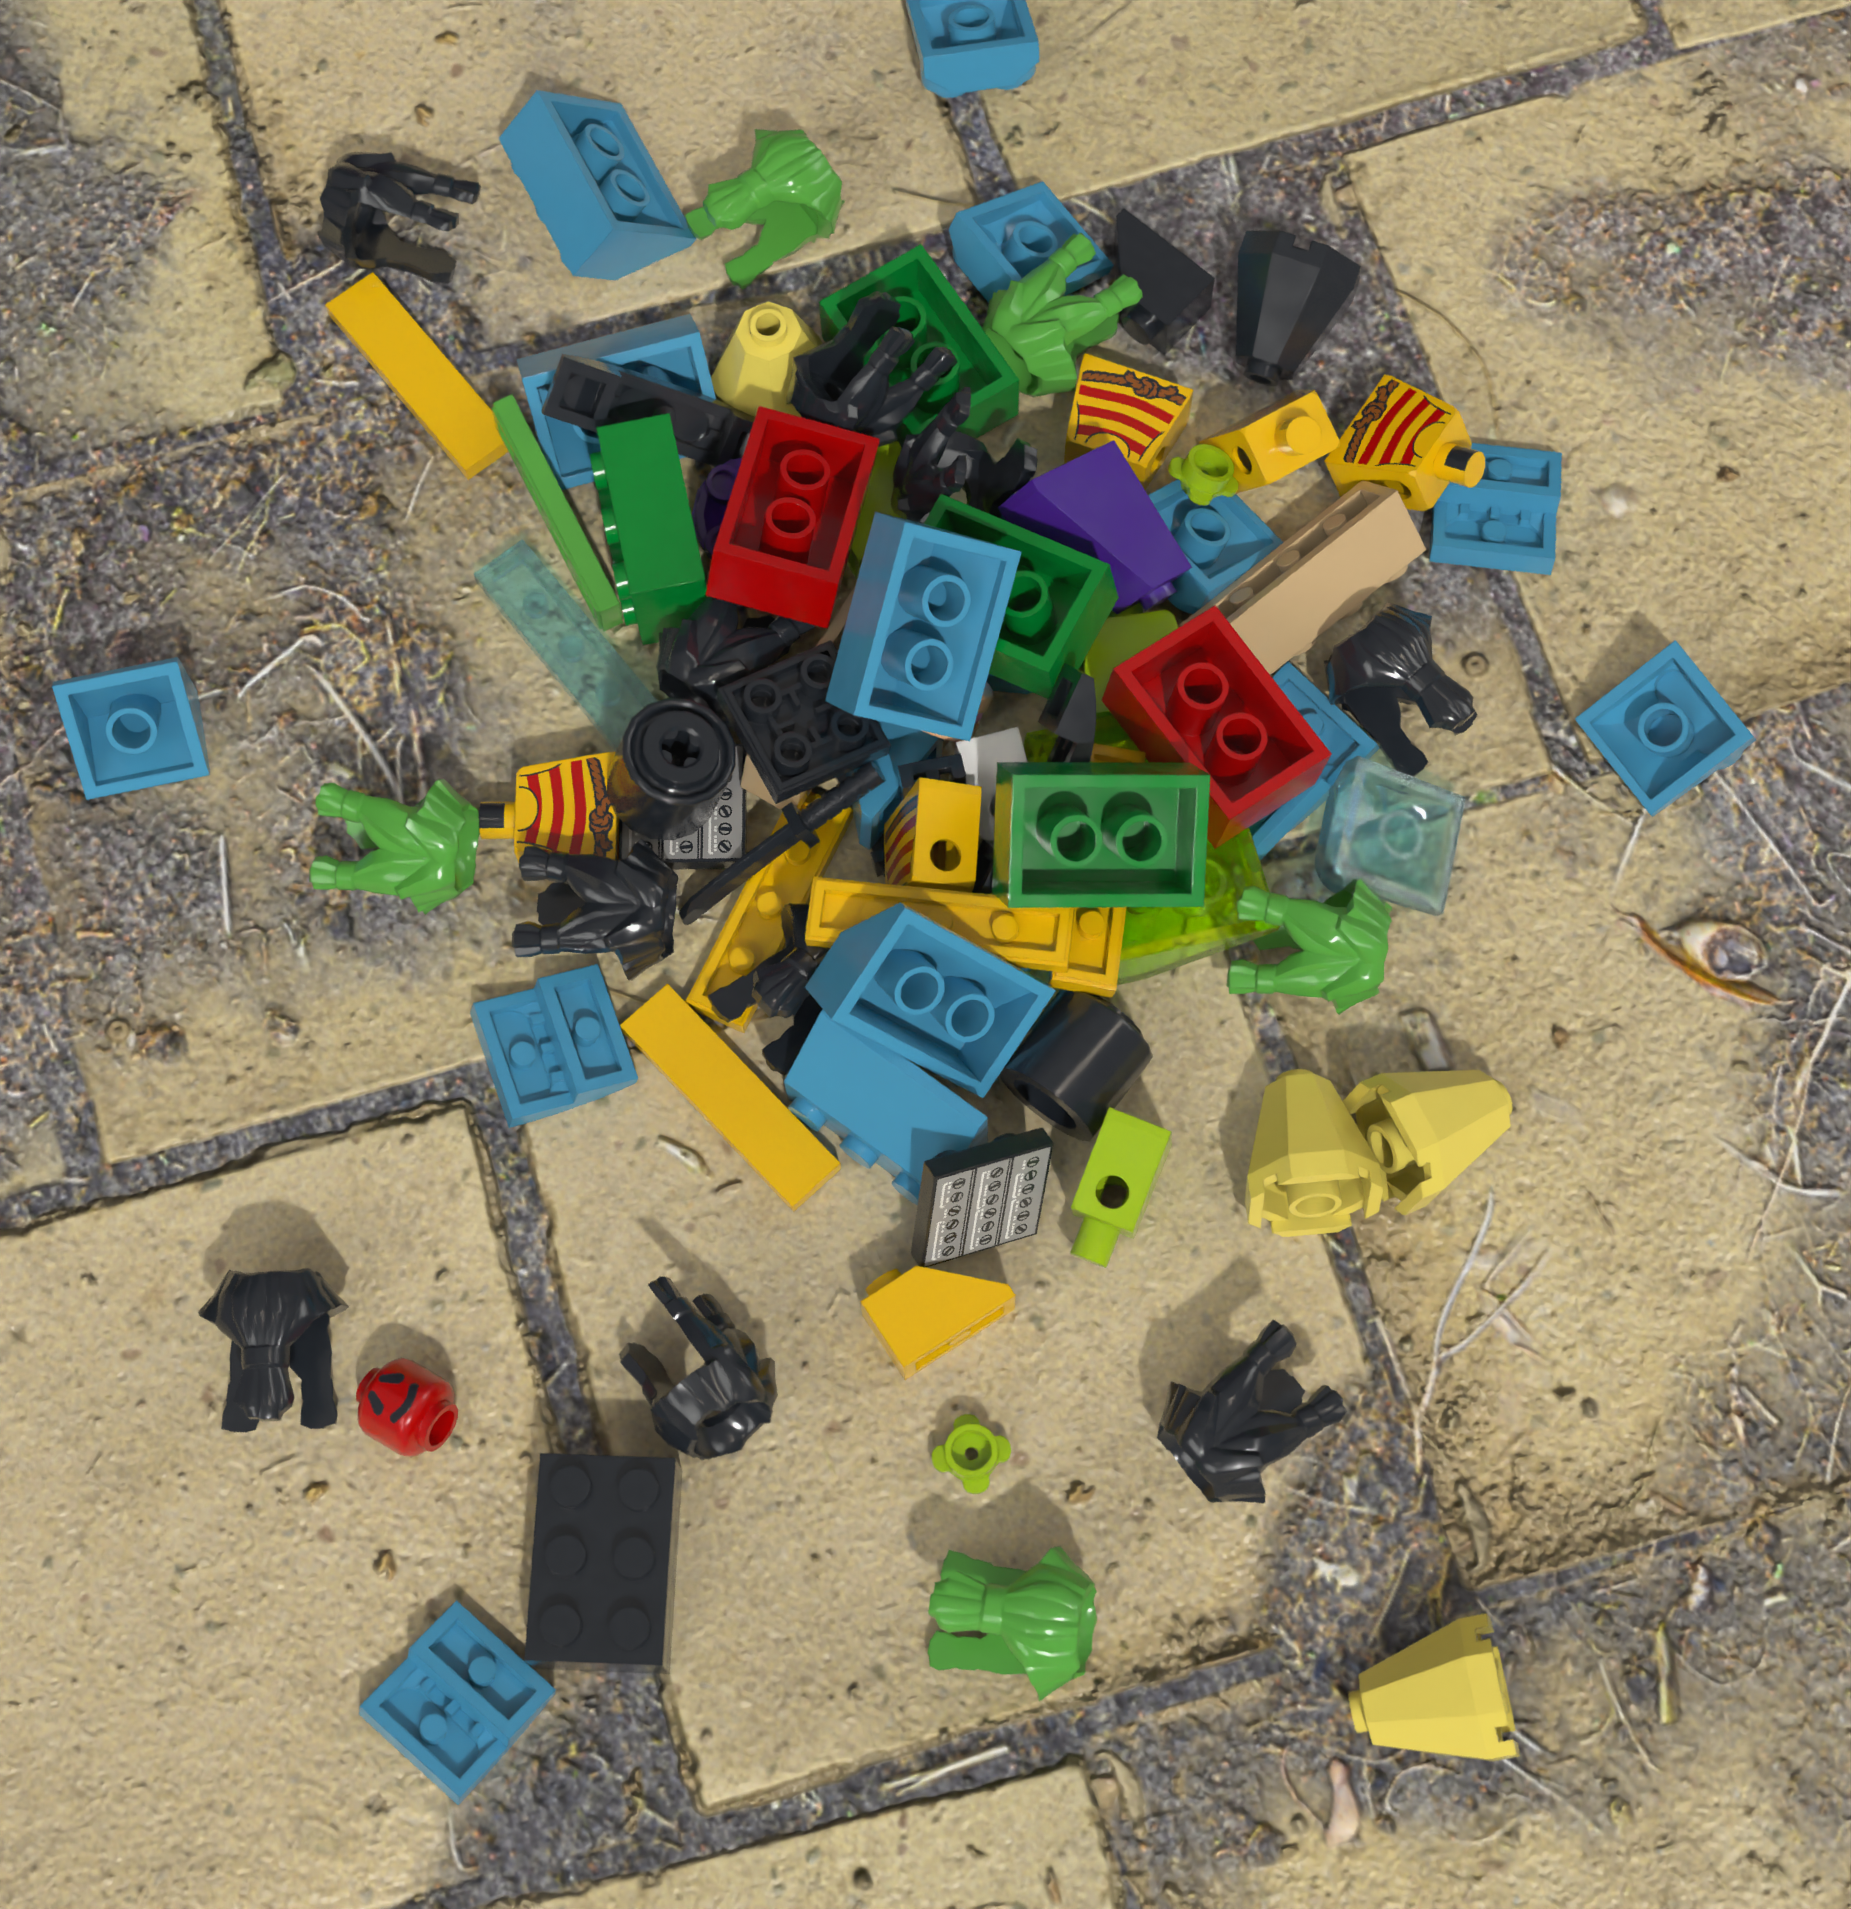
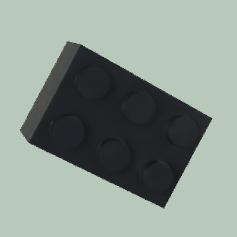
[524,1453,683,1674]

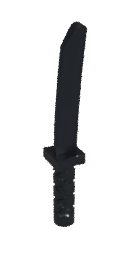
[679,760,886,925]

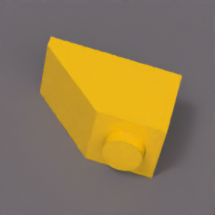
[860,1266,1016,1380]

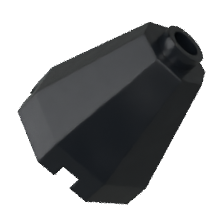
[1236,230,1361,386]

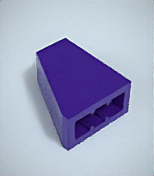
[998,440,1192,614]

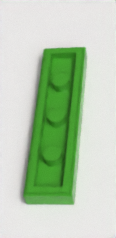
[492,394,623,632]

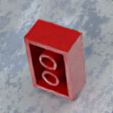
[705,406,880,629]
[1101,605,1332,849]

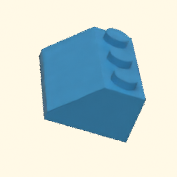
[498,90,697,280]
[516,314,716,490]
[825,512,1021,741]
[805,902,1056,1098]
[784,1010,988,1206]

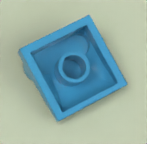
[906,0,1040,98]
[949,181,1114,303]
[1148,479,1284,614]
[1575,640,1756,817]

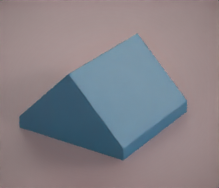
[52,657,210,800]

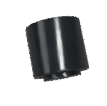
[607,698,736,840]
[999,989,1153,1141]

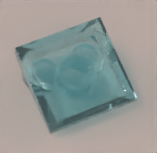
[1315,756,1466,916]

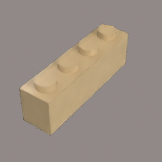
[1179,480,1426,675]

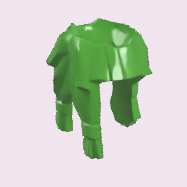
[685,129,845,290]
[982,233,1143,397]
[309,779,480,914]
[1226,877,1393,1015]
[928,1546,1097,1702]

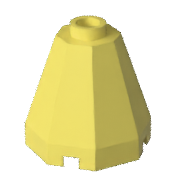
[711,301,823,417]
[1245,1069,1384,1237]
[1343,1070,1513,1216]
[1348,1613,1520,1761]

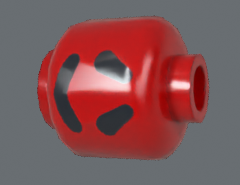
[356,1358,458,1457]

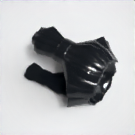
[317,151,481,284]
[786,290,958,448]
[891,387,1038,524]
[656,596,816,729]
[1324,602,1477,781]
[512,838,678,981]
[708,903,830,1076]
[198,1268,349,1433]
[619,1276,778,1460]
[1157,1320,1347,1504]

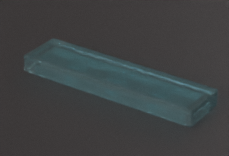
[474,539,657,752]

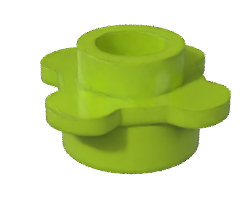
[1168,444,1238,506]
[932,1414,1011,1494]

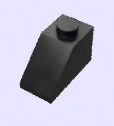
[1113,208,1215,356]

